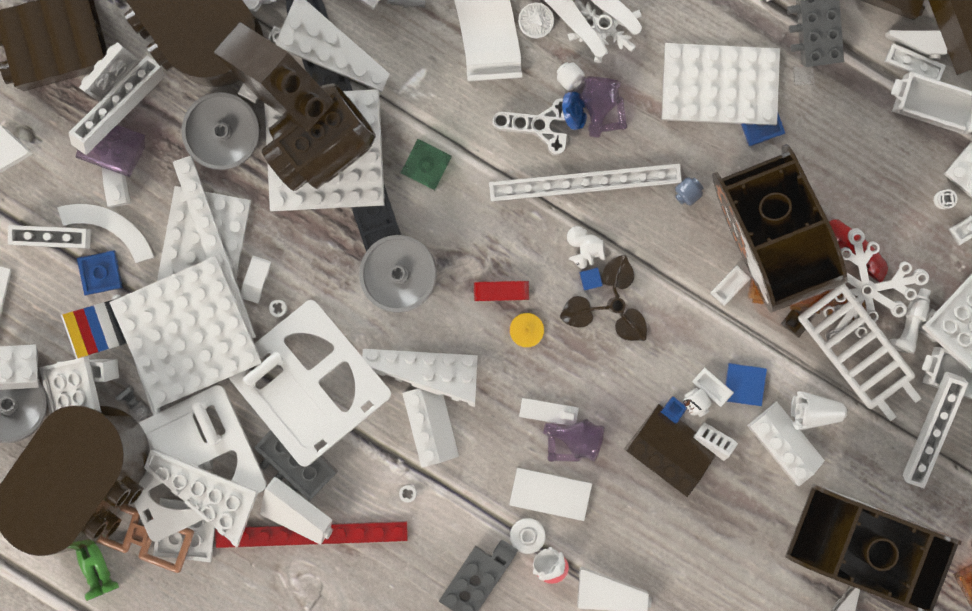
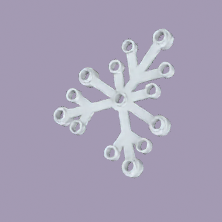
[823,228,929,345]

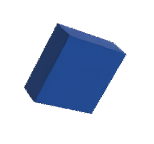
[579,268,603,291]
[661,396,687,424]

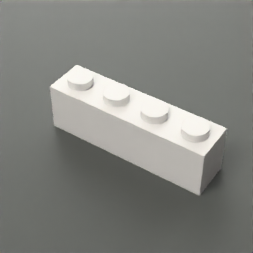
[8,225,91,249]

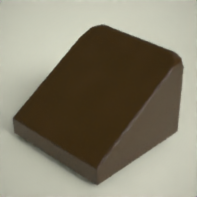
[781,309,806,338]

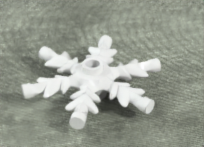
[567,0,642,63]

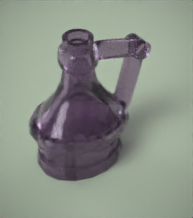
[579,76,627,137]
[543,419,605,462]

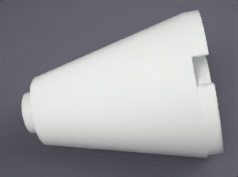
[791,391,847,430]

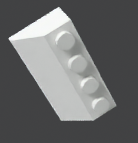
[402,388,459,468]
[747,401,825,487]

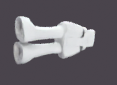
[889,288,931,354]

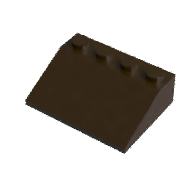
[624,404,716,497]

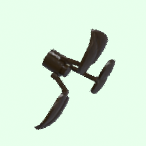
[560,255,647,341]

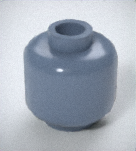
[675,177,704,206]

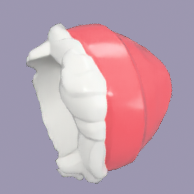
[533,547,569,584]

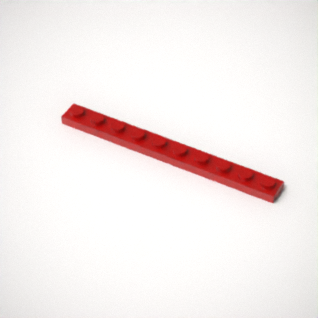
[215,521,408,548]

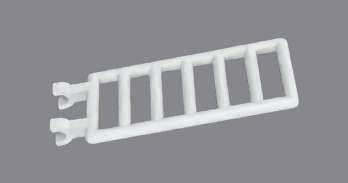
[798,284,922,421]

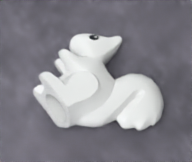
[567,226,606,269]

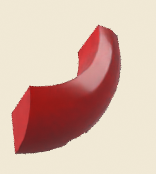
[829,219,888,283]

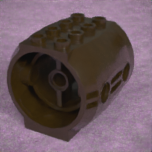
[262,83,376,191]

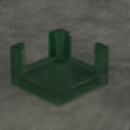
[400,139,452,192]

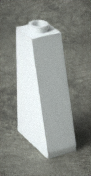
[0,125,33,173]
[260,477,333,545]
[577,567,652,611]

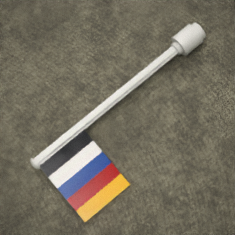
[61,295,165,442]

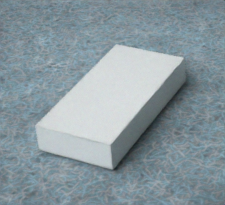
[710,265,751,306]
[692,367,734,407]

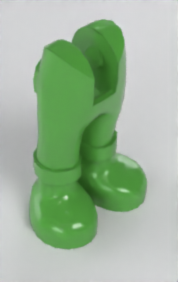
[76,543,119,601]

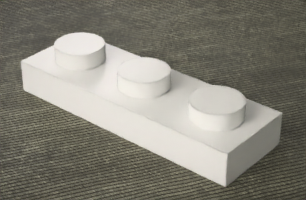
[884,43,946,81]

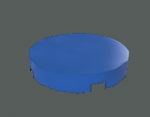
[562,91,587,130]

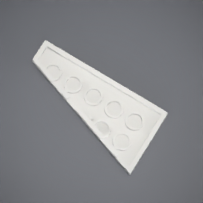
[144,450,258,547]

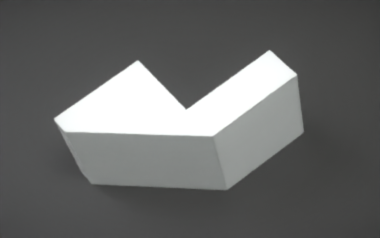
[241,256,271,304]

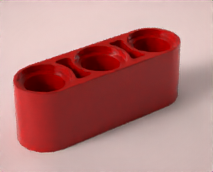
[474,281,530,301]

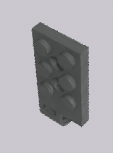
[439,540,518,611]

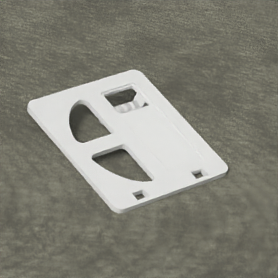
[229,300,391,467]
[134,385,267,542]

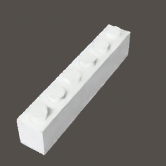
[68,55,164,155]
[903,371,968,488]

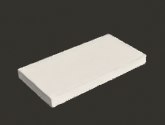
[509,467,592,521]

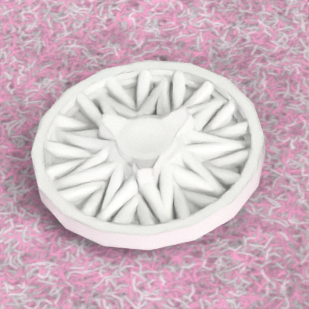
[518,2,554,39]
[510,518,545,554]

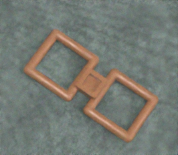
[96,504,194,573]

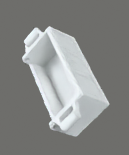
[891,72,972,135]
[922,347,972,400]

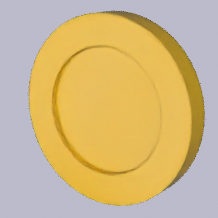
[510,313,544,347]

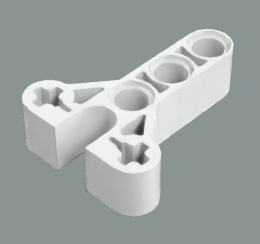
[492,98,567,156]

